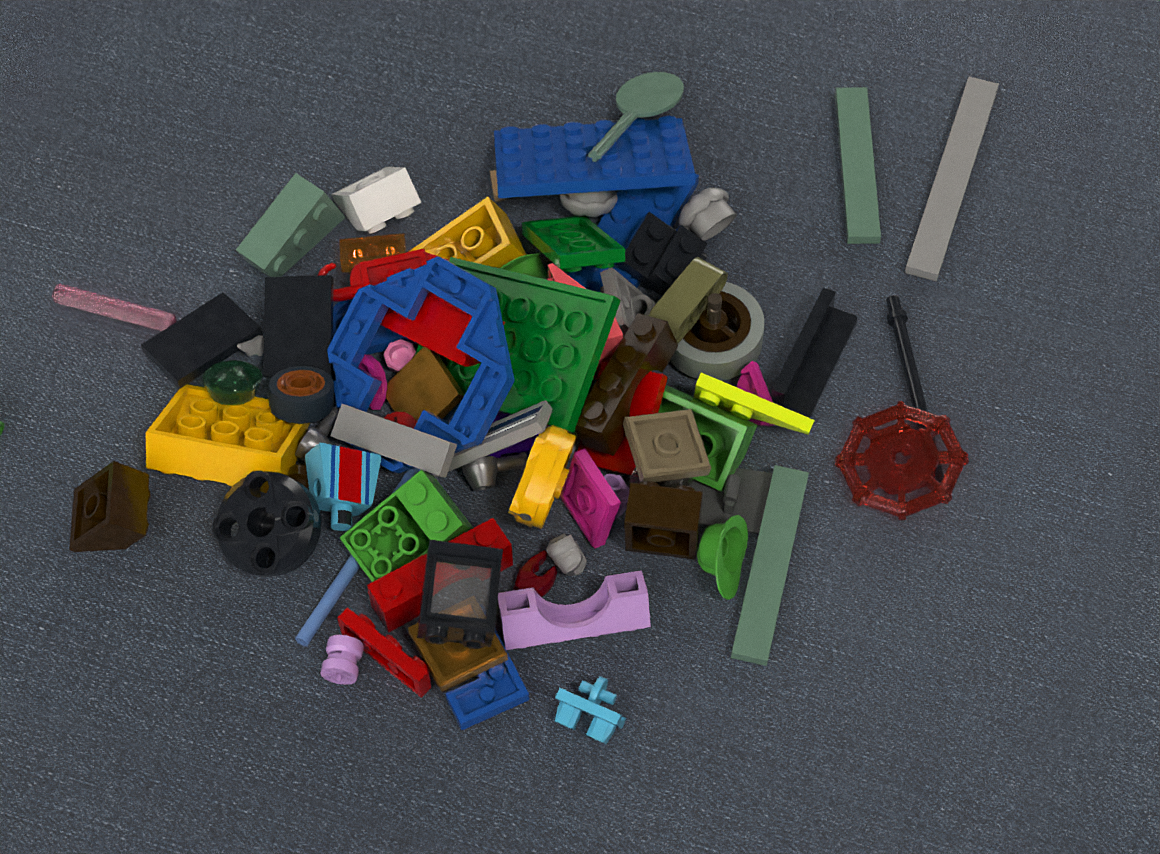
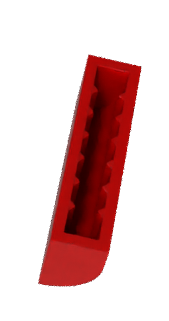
[380,269,505,367]

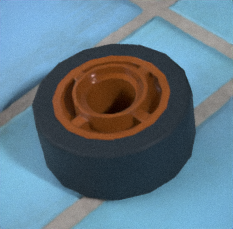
[268,366,335,424]

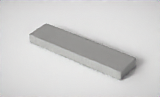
[331,404,457,478]

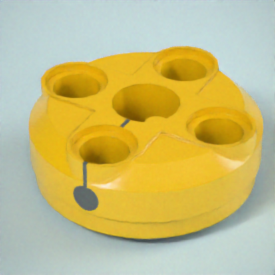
[508,425,577,529]

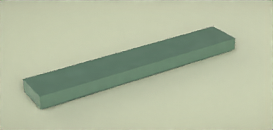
[835,87,881,244]
[731,465,809,666]

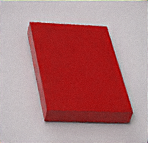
[577,361,668,478]

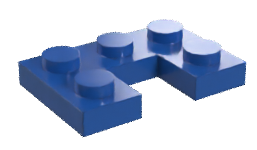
[445,604,529,730]

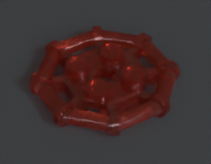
[835,401,969,520]

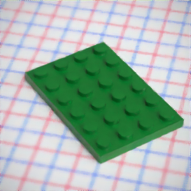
[415,257,621,433]

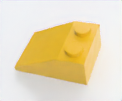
[409,197,526,268]

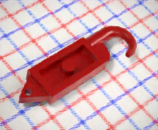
[317,249,449,302]

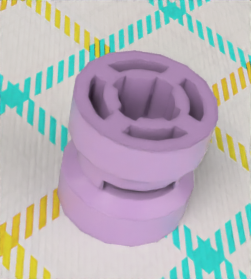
[320,635,364,685]

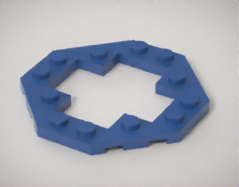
[327,256,515,474]

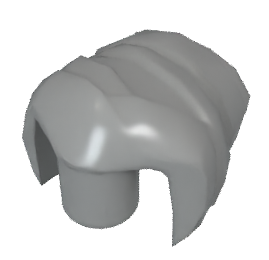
[546,533,587,576]

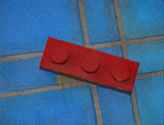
[337,607,431,698]

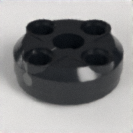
[212,471,321,577]

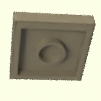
[623,409,711,482]

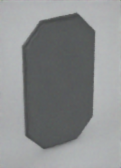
[669,468,773,534]

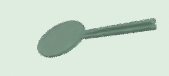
[588,72,684,162]

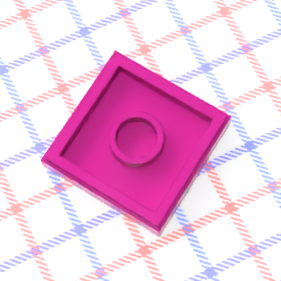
[560,449,621,549]

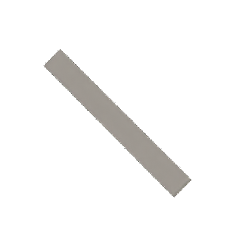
[905,77,999,281]

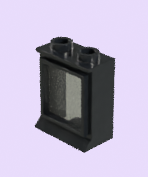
[417,540,503,649]

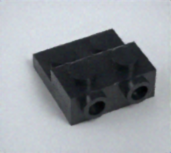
[616,212,708,296]

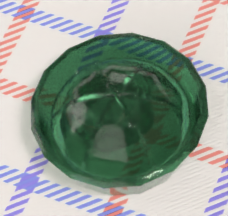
[202,360,263,405]

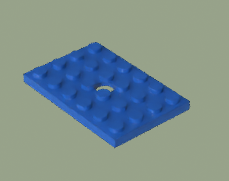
[494,116,695,199]

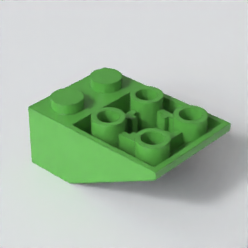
[340,470,473,582]

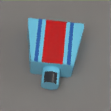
[305,442,381,531]

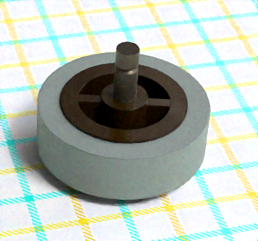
[670,282,764,381]

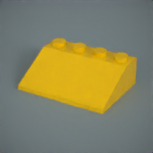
[146,384,310,493]

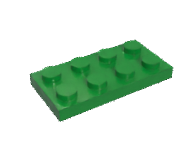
[522,216,625,272]

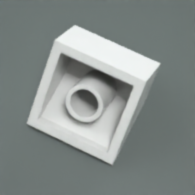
[331,167,421,234]

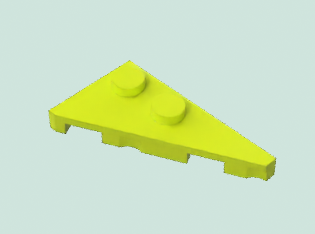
[694,372,815,435]

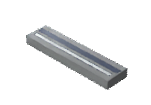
[432,400,553,477]

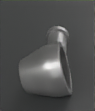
[295,407,339,461]
[462,452,528,491]

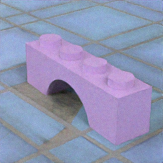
[498,570,651,650]

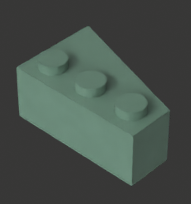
[236,173,346,277]

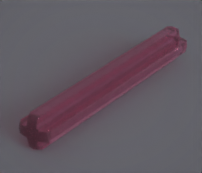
[52,284,177,331]

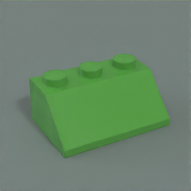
[658,385,757,492]

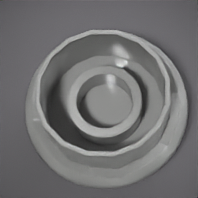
[679,188,737,241]
[560,191,618,218]

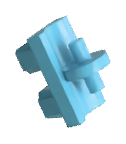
[554,676,626,744]

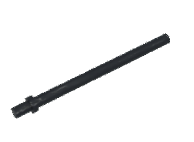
[886,295,947,491]

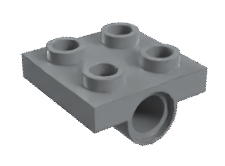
[600,267,656,337]

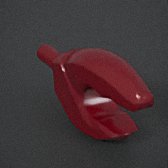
[513,550,557,597]

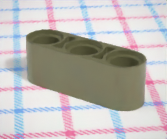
[648,257,728,344]

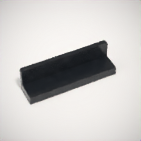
[771,287,857,418]

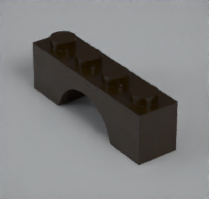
[575,313,678,456]

